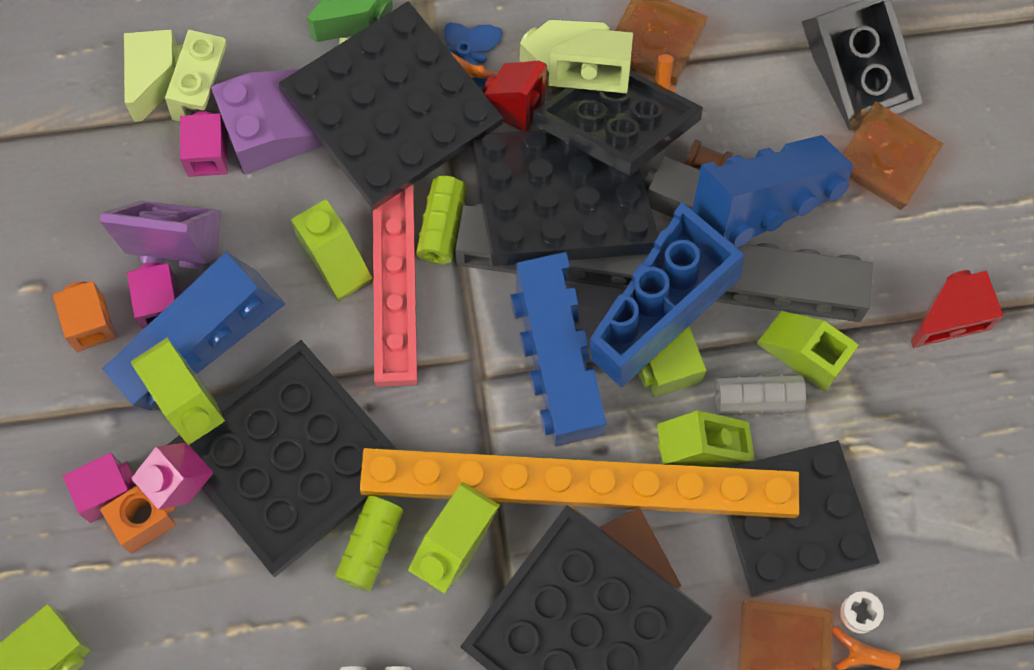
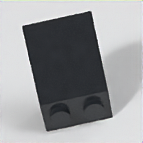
[801,0,924,130]

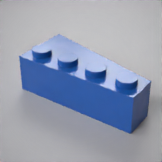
[692,135,854,247]
[590,202,744,388]
[102,252,285,411]
[510,252,607,447]

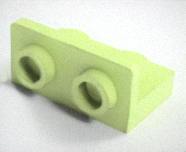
[165,29,227,122]

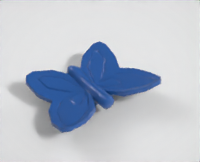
[444,22,502,90]

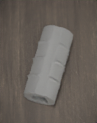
[715,373,806,416]

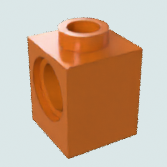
[52,281,117,352]
[100,486,176,554]

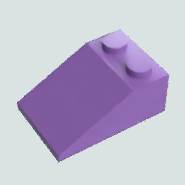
[211,69,323,175]
[100,200,221,269]

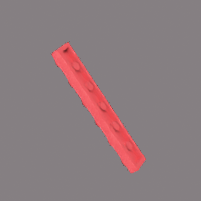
[373,184,418,387]

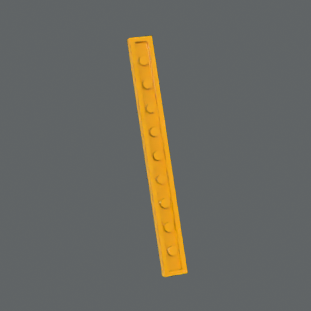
[360,448,799,518]

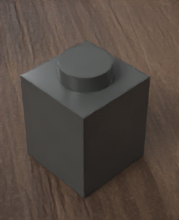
[644,156,700,218]

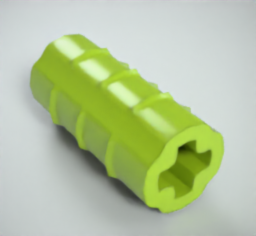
[416,176,468,265]
[334,496,404,592]

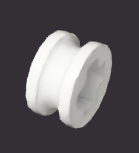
[839,591,884,634]

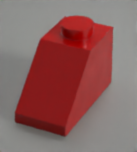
[482,61,547,131]
[911,270,1004,348]

